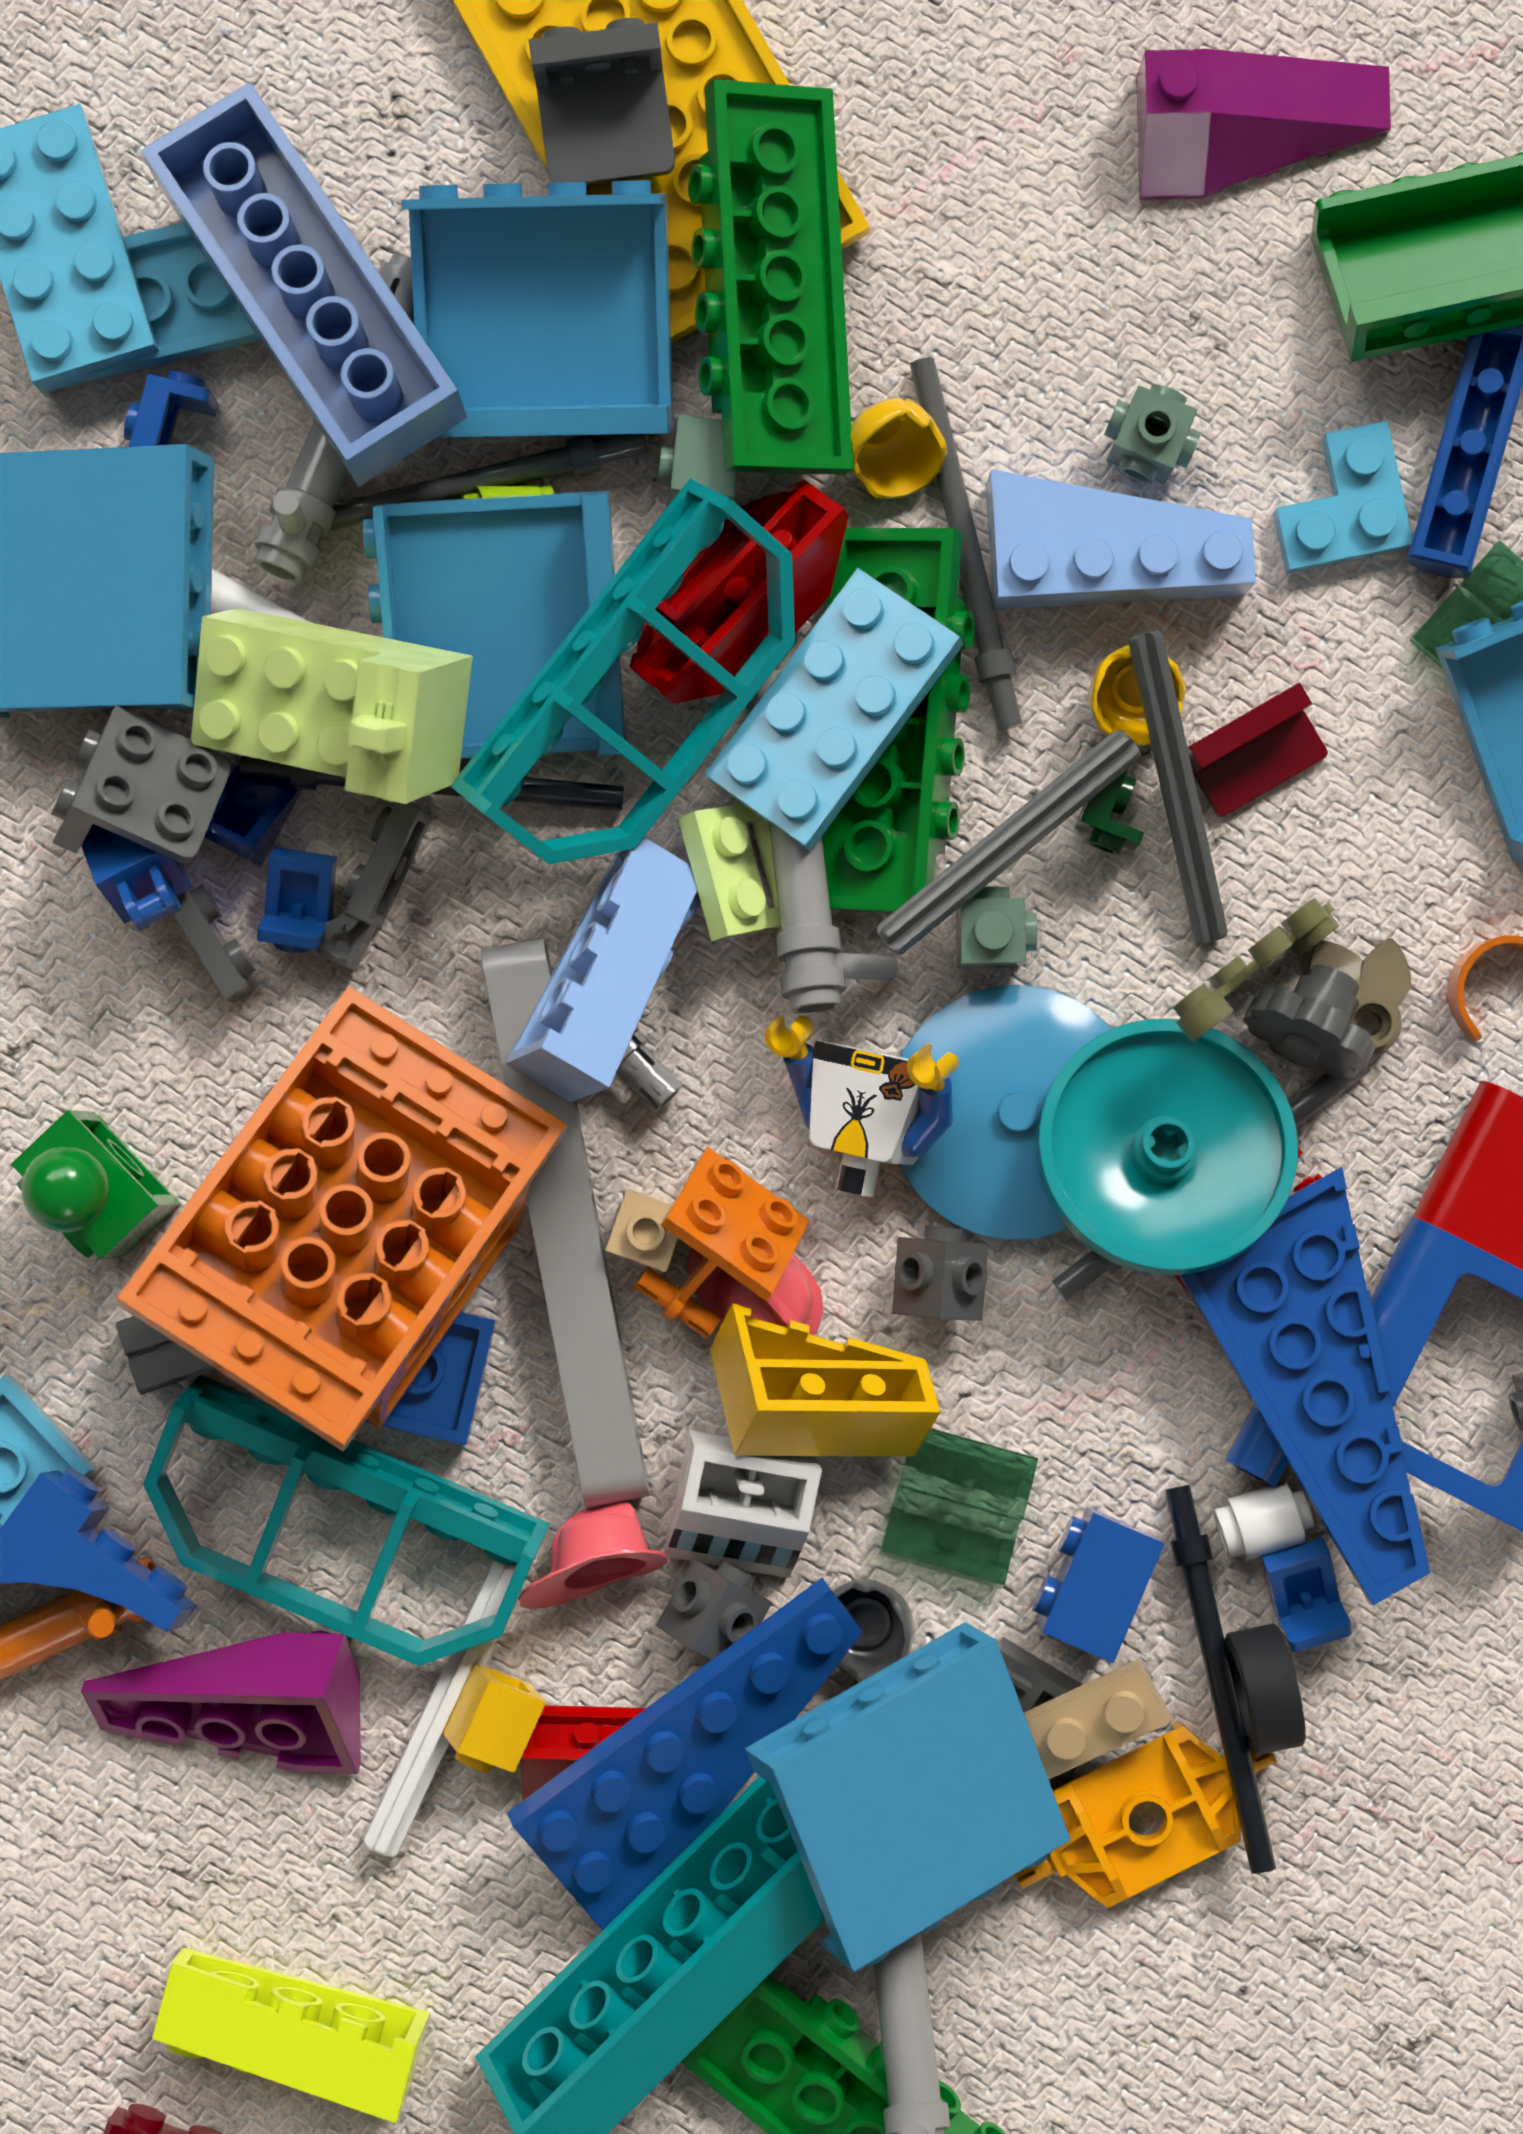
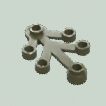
[1173,898,1340,1043]

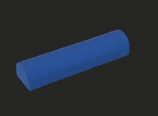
[1407,325,1523,578]

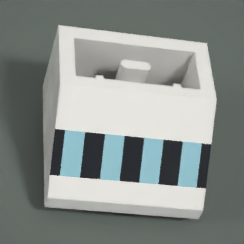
[664,1430,822,1578]

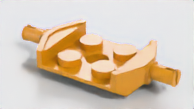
[1014,1721,1278,1908]

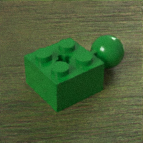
[11,1110,181,1259]

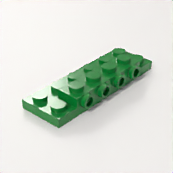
[688,79,854,475]
[822,528,975,913]
[680,1974,1006,2134]

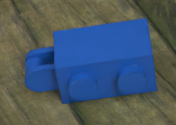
[81,824,193,931]

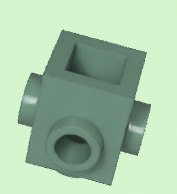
[1104,384,1201,485]

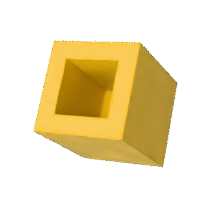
[442,1662,546,1773]

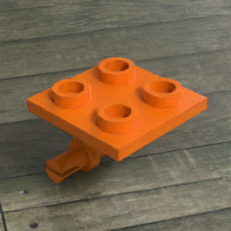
[632,1146,810,1340]

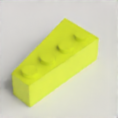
[152,1948,430,2123]

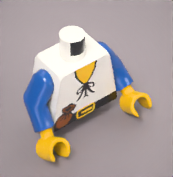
[765,1015,959,1197]

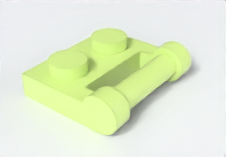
[678,803,781,942]

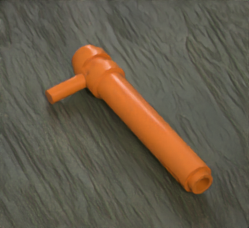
[0,1556,156,1681]

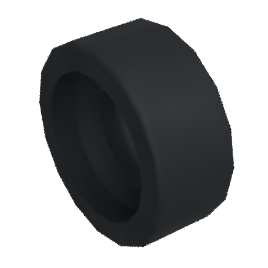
[1225,1623,1306,1755]

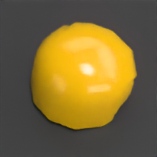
[850,398,947,499]
[1087,645,1186,746]

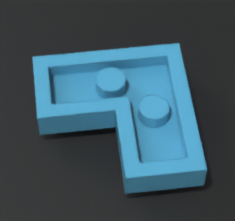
[1273,421,1413,574]

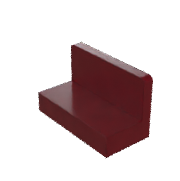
[1188,682,1328,817]

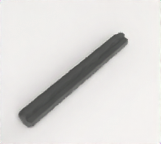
[1129,630,1228,943]
[876,730,1141,955]

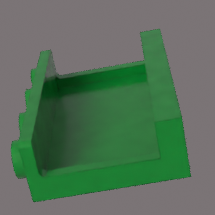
[1311,151,1523,362]

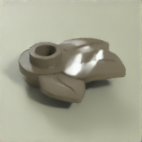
[1309,938,1411,1055]

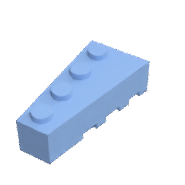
[986,469,1256,610]
[505,837,700,1102]

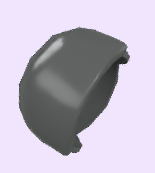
[833,1578,916,1683]

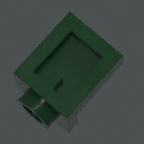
[1074,768,1144,855]

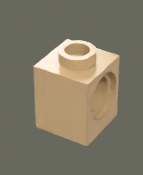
[605,1189,679,1272]

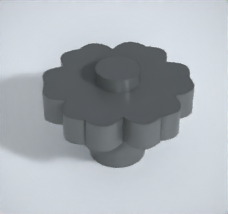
[1243,965,1375,1078]

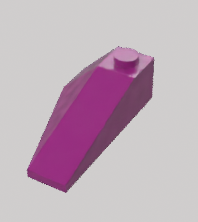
[1136,49,1391,200]
[81,1631,361,1775]

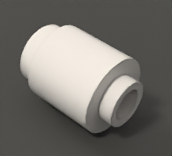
[1213,1481,1314,1561]

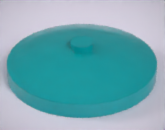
[1036,1018,1298,1276]

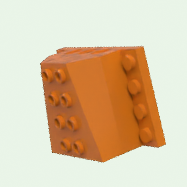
[117,986,567,1452]

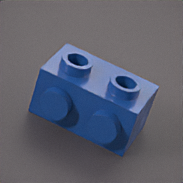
[1032,1506,1165,1664]

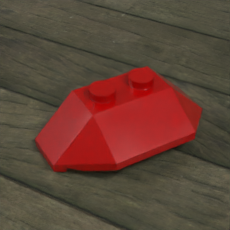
[629,479,849,704]

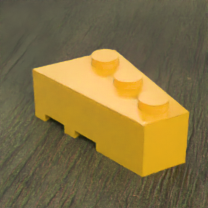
[709,1303,941,1457]

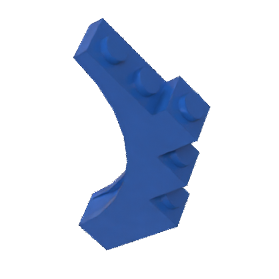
[0,1468,198,1632]

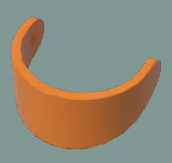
[1447,935,1523,1043]

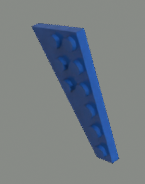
[1178,1167,1430,1606]
[507,1577,863,1931]

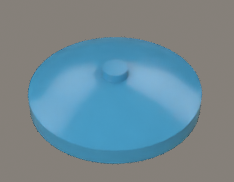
[898,985,1111,1240]

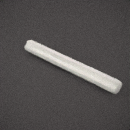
[363,1560,528,1857]

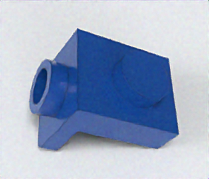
[124,371,219,447]
[257,847,337,953]
[1261,1537,1353,1652]

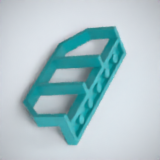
[451,478,795,865]
[143,1375,550,1666]

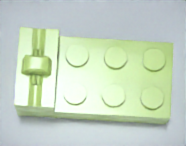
[191,608,473,804]

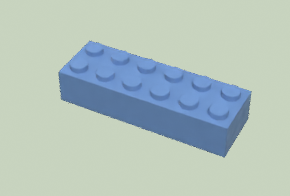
[140,82,467,487]

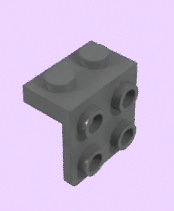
[528,18,675,186]
[51,705,232,863]

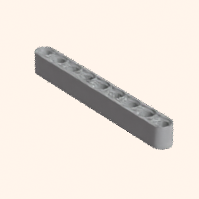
[481,938,650,1508]

